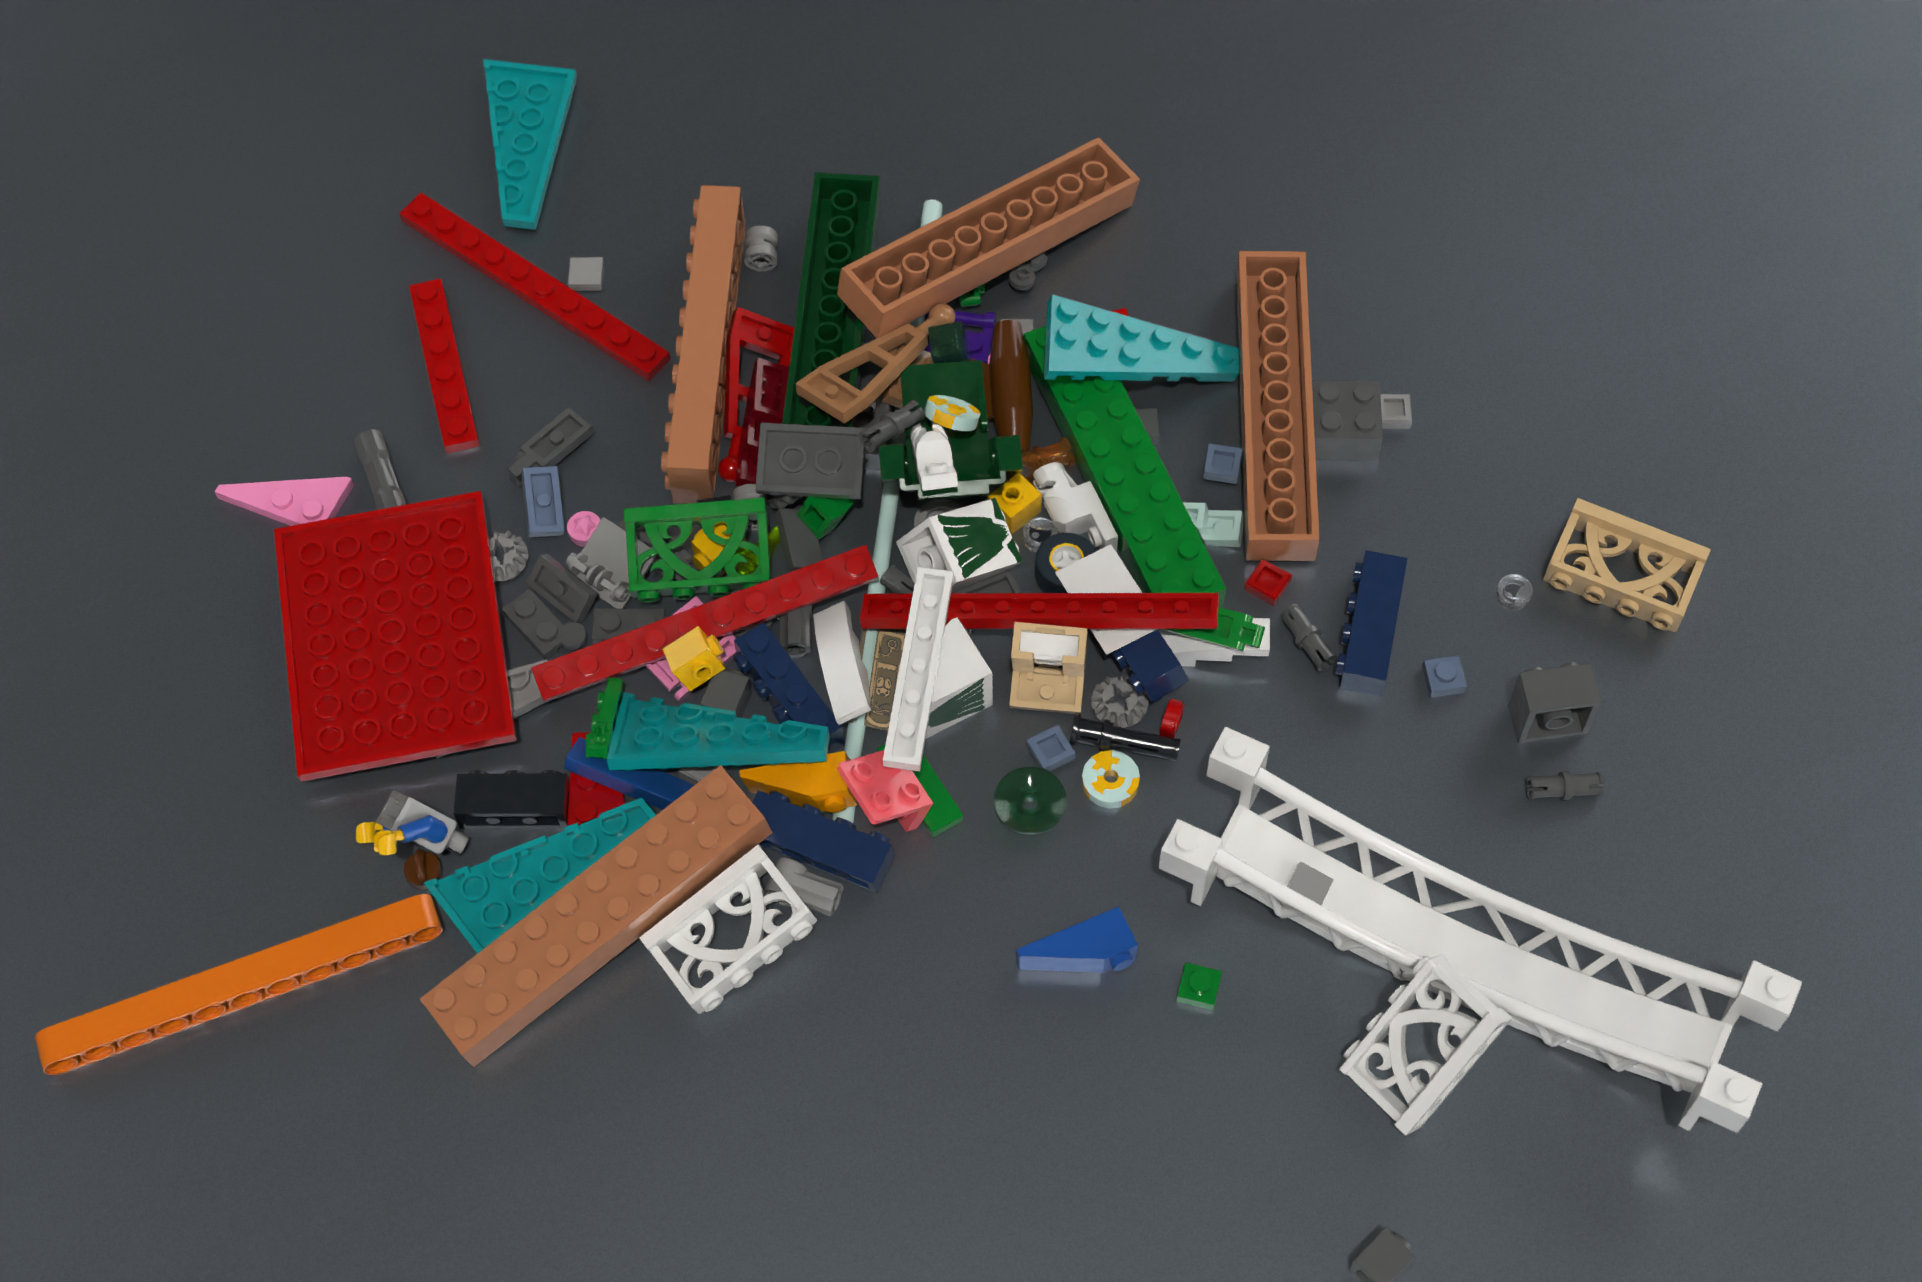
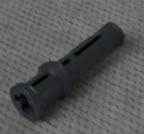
[1069,713,1181,762]

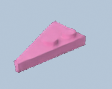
[215,477,354,526]

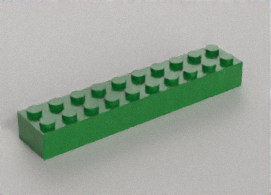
[1024,326,1226,608]

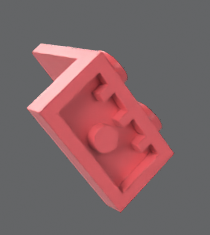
[837,750,933,832]

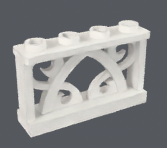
[639,845,817,1014]
[1339,954,1512,1136]

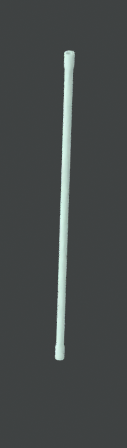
[832,200,943,824]

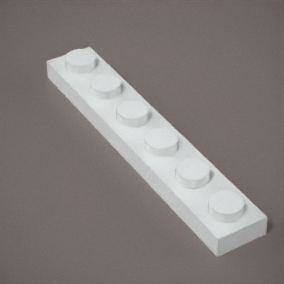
[883,567,954,771]

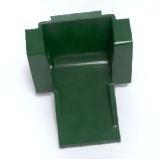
[879,360,1023,502]

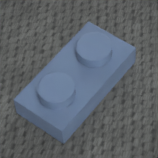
[522,466,565,537]

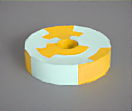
[924,395,981,431]
[1082,750,1140,809]

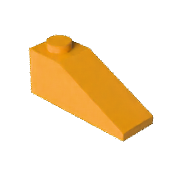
[739,751,857,813]

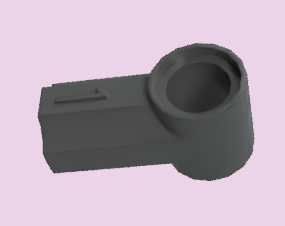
[777,604,813,657]

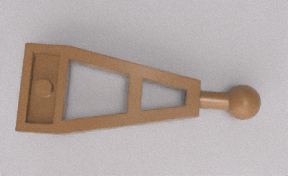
[795,304,955,424]

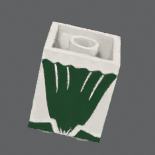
[896,498,1022,593]
[926,617,993,739]

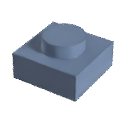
[1203,443,1243,484]
[1422,655,1467,698]
[1026,725,1076,775]

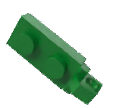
[586,677,623,759]

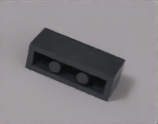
[453,770,570,829]

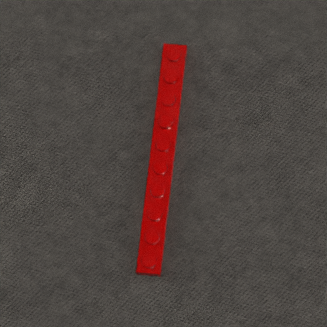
[399,192,671,382]
[531,545,879,703]
[860,593,1219,629]

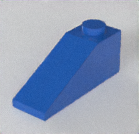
[1016,906,1138,973]

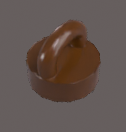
[403,849,442,890]

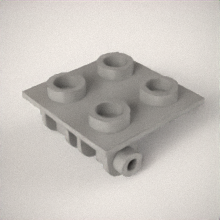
[566,517,657,609]

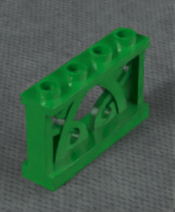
[624,498,771,602]

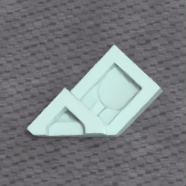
[1183,503,1244,547]

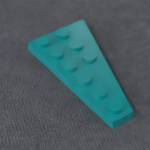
[483,59,577,230]

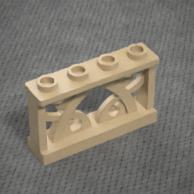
[1543,498,1711,632]

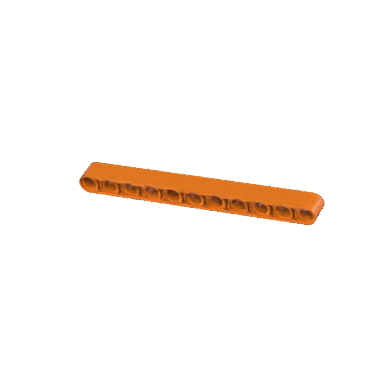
[34,894,443,1075]

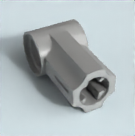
[764,858,843,916]

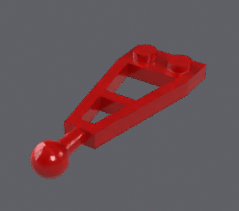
[718,307,794,483]

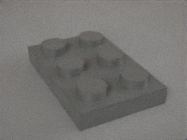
[755,423,865,499]

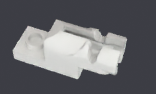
[910,422,958,491]
[1033,462,1118,553]

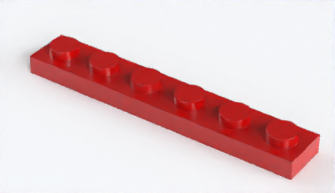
[409,278,480,454]

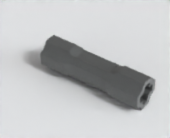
[353,429,406,510]

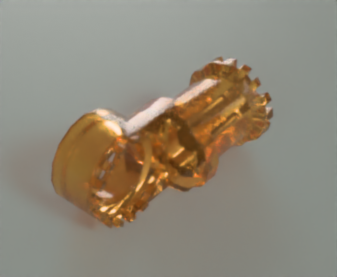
[1006,437,1075,485]

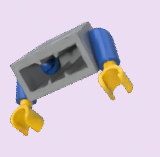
[356,790,468,855]

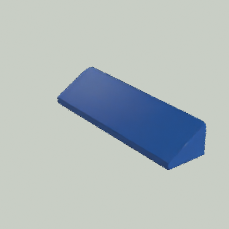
[564,737,694,810]

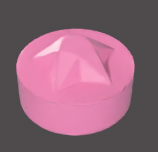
[567,511,601,547]

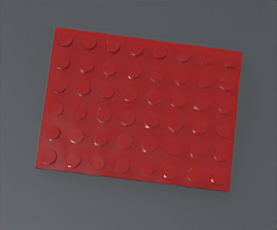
[274,491,517,782]

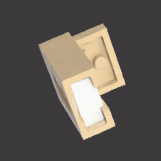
[1009,622,1087,714]

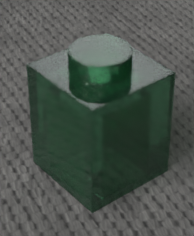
[928,321,971,363]

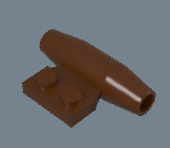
[942,320,1033,456]

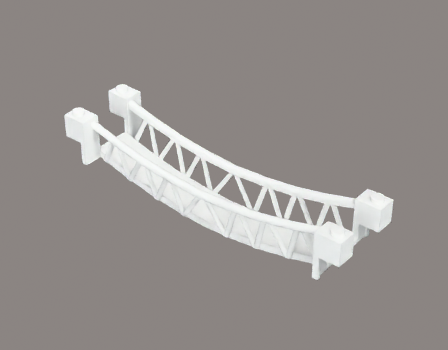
[1159,727,1802,1133]

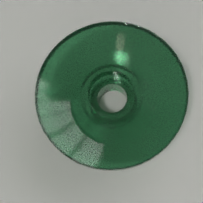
[994,766,1067,835]

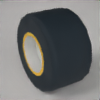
[1035,532,1096,593]

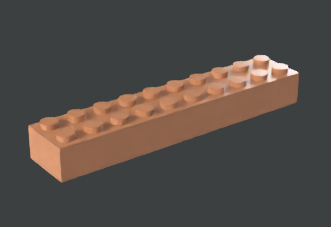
[837,137,1140,338]
[661,185,746,504]
[1236,251,1319,561]
[420,765,772,1067]

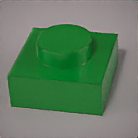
[1176,962,1222,1011]

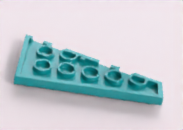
[1044,294,1239,381]
[607,692,830,771]
[424,797,656,954]

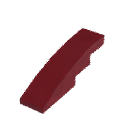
[735,357,789,495]

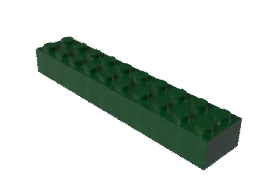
[782,172,881,427]

